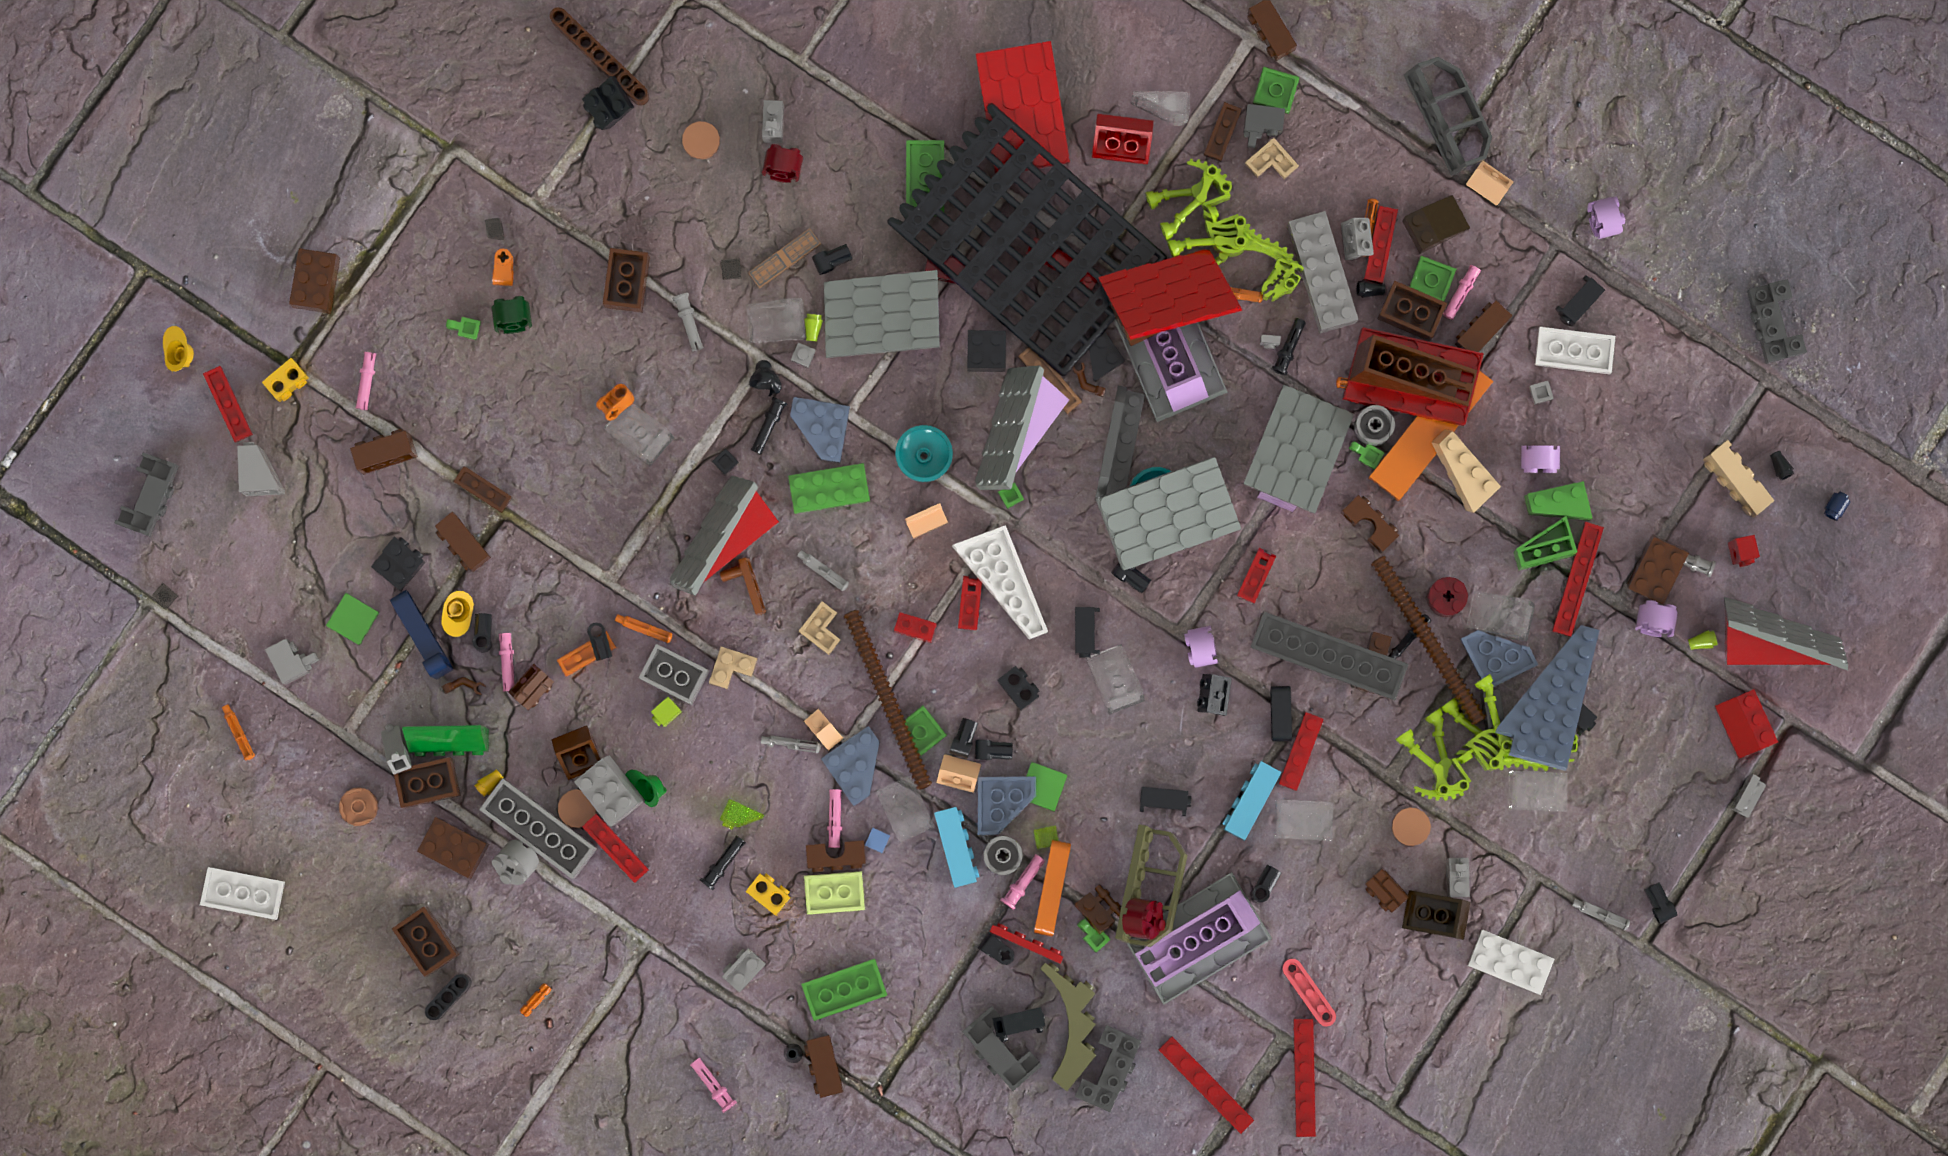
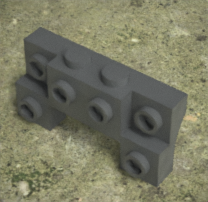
[1747,279,1807,364]
[114,452,179,537]
[962,1006,1042,1091]
[1075,1025,1141,1112]

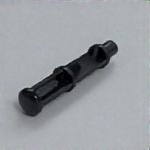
[1388,614,1431,659]

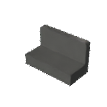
[1480,689,1504,730]

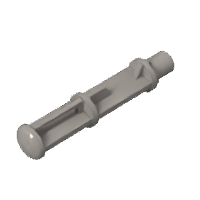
[797,550,849,591]
[761,736,821,753]
[1572,899,1630,930]

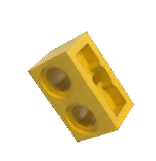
[262,358,309,402]
[745,873,791,916]

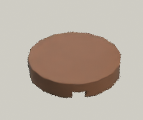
[682,121,720,160]
[339,788,378,826]
[558,789,596,828]
[1392,808,1431,846]

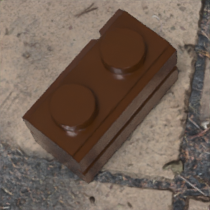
[508,664,554,711]
[1365,867,1409,913]

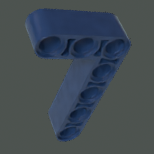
[390,590,454,680]

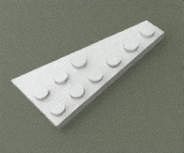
[952,525,1048,639]

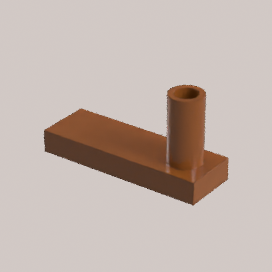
[720,557,767,615]

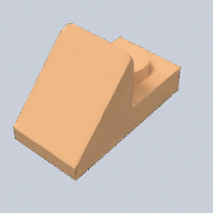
[804,709,843,751]

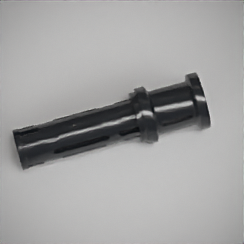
[1271,318,1306,376]
[750,397,788,455]
[700,835,746,890]

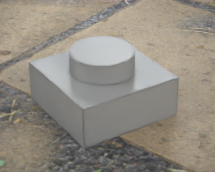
[1260,335,1281,349]
[791,342,816,368]
[1529,381,1554,405]

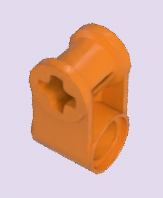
[492,248,513,286]
[596,384,634,421]

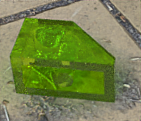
[720,799,765,830]

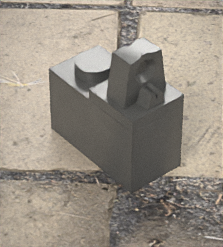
[1243,104,1285,149]

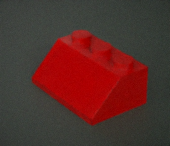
[1092,114,1154,165]
[1715,689,1778,759]

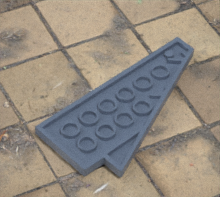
[1495,625,1600,771]

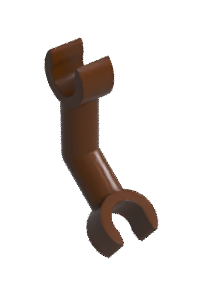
[1073,362,1106,397]
[441,677,486,695]

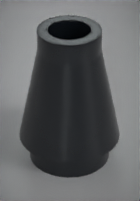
[1356,279,1385,298]
[1770,451,1794,480]
[784,1044,803,1063]

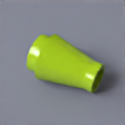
[804,314,823,341]
[1688,630,1718,650]

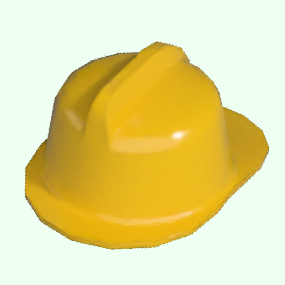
[163,326,194,372]
[441,591,474,637]

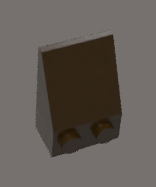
[1402,195,1470,254]
[1402,890,1471,940]

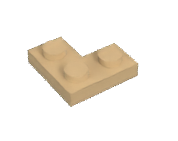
[1245,138,1299,179]
[798,601,841,655]
[709,647,758,689]

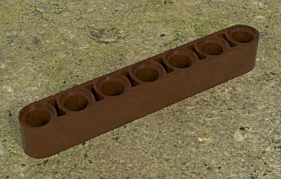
[550,7,649,106]

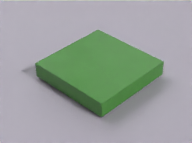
[1252,67,1300,114]
[1409,256,1456,302]
[326,593,379,645]
[905,706,947,757]
[1026,762,1067,812]

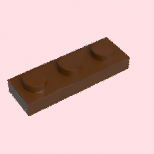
[1204,102,1242,162]
[453,466,513,513]

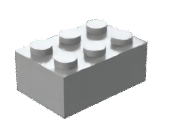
[639,644,709,705]
[574,755,645,827]

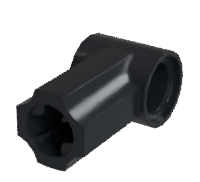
[812,244,853,275]
[1111,562,1152,594]
[472,613,492,653]
[587,623,613,661]
[949,718,978,759]
[975,740,1013,760]
[1251,865,1281,903]
[1644,882,1678,924]

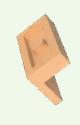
[1466,161,1514,205]
[905,503,948,539]
[936,754,981,793]

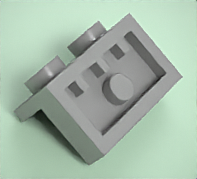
[1341,218,1374,260]
[1731,774,1766,818]
[722,948,766,993]

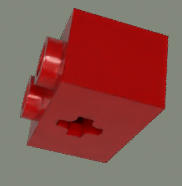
[1728,535,1760,567]
[894,612,937,643]

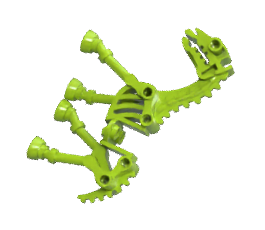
[1145,159,1304,302]
[1395,674,1578,801]

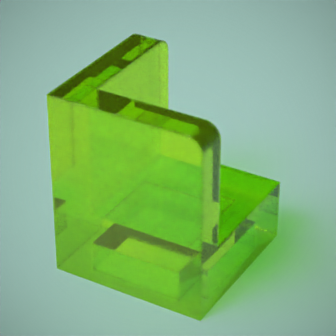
[1033,825,1059,849]

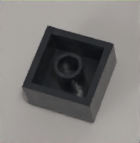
[967,330,1006,372]

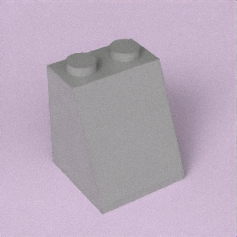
[237,442,285,496]

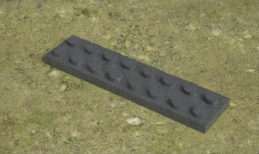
[1251,612,1409,701]

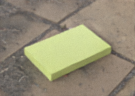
[804,871,865,915]

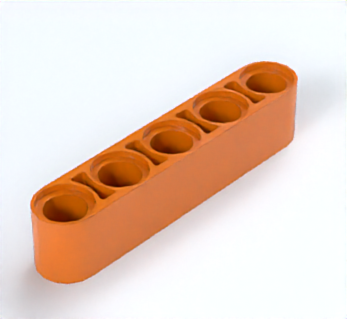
[1034,840,1071,937]

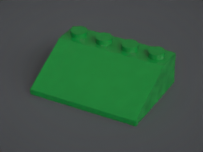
[402,725,489,757]

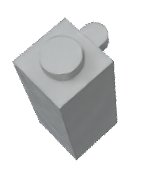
[381,724,412,775]

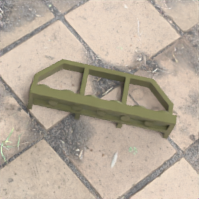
[1115,824,1188,947]

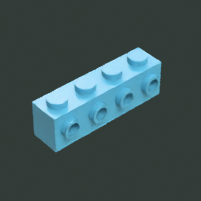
[1222,761,1281,841]
[934,807,979,888]

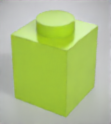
[651,697,682,727]

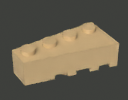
[1431,429,1501,513]
[1703,440,1774,517]

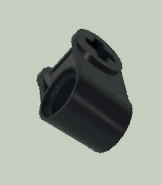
[977,932,1015,965]

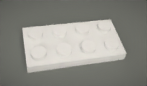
[1534,327,1615,374]
[200,867,285,920]
[1467,930,1554,995]

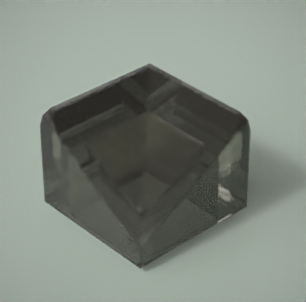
[485,218,504,240]

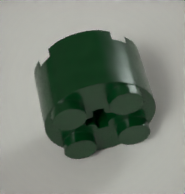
[491,296,532,334]

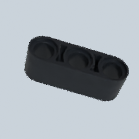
[1270,686,1292,742]
[425,974,472,1020]

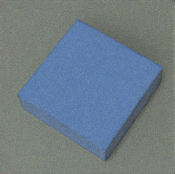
[865,828,890,853]

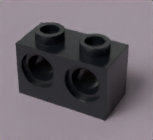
[997,666,1040,711]

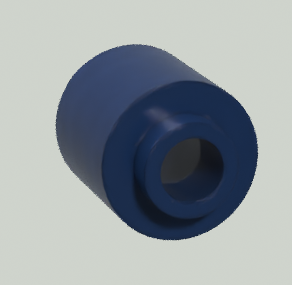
[1824,491,1851,521]

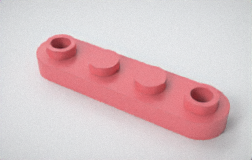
[1282,959,1336,1026]

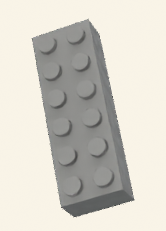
[1287,211,1358,334]
[479,778,598,879]

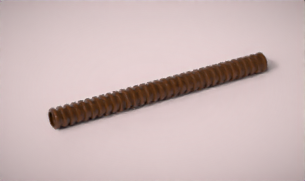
[1371,556,1487,725]
[843,610,932,790]

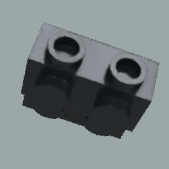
[582,76,634,130]
[371,536,426,591]

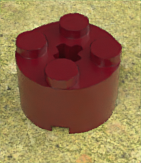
[762,144,803,183]
[1426,577,1468,617]
[1122,898,1166,940]

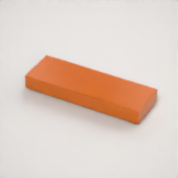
[557,631,616,677]

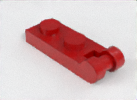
[1237,548,1276,604]
[958,575,982,631]

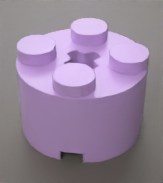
[1587,197,1625,239]
[1521,446,1560,473]
[1635,600,1678,637]
[1184,626,1218,668]

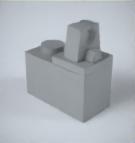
[762,100,784,143]
[265,639,319,685]
[1446,858,1470,897]

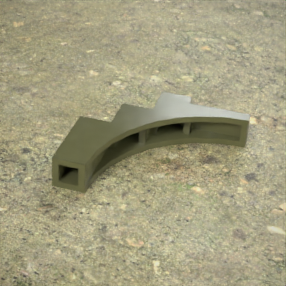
[1040,962,1096,1091]

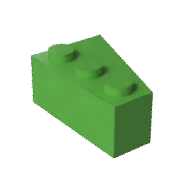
[1524,481,1593,521]
[1513,516,1577,571]

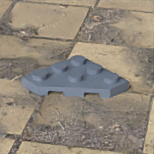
[790,397,850,463]
[1460,630,1538,687]
[821,726,880,806]
[978,777,1036,835]

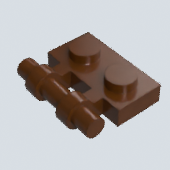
[1075,884,1122,934]

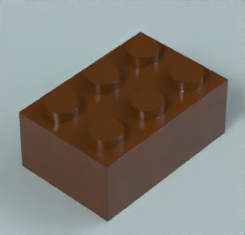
[289,248,340,314]
[603,248,650,313]
[1377,281,1447,341]
[350,429,418,475]
[1627,534,1689,605]
[394,757,461,809]
[417,817,490,879]
[392,906,460,977]

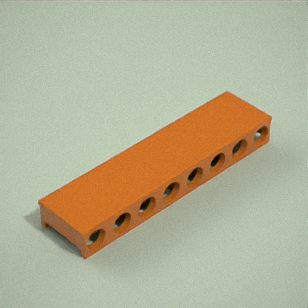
[1368,371,1494,502]

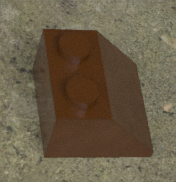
[551,725,601,780]

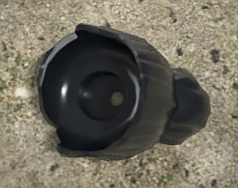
[749,360,782,397]

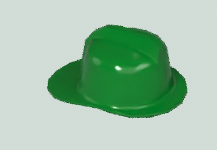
[625,769,667,807]

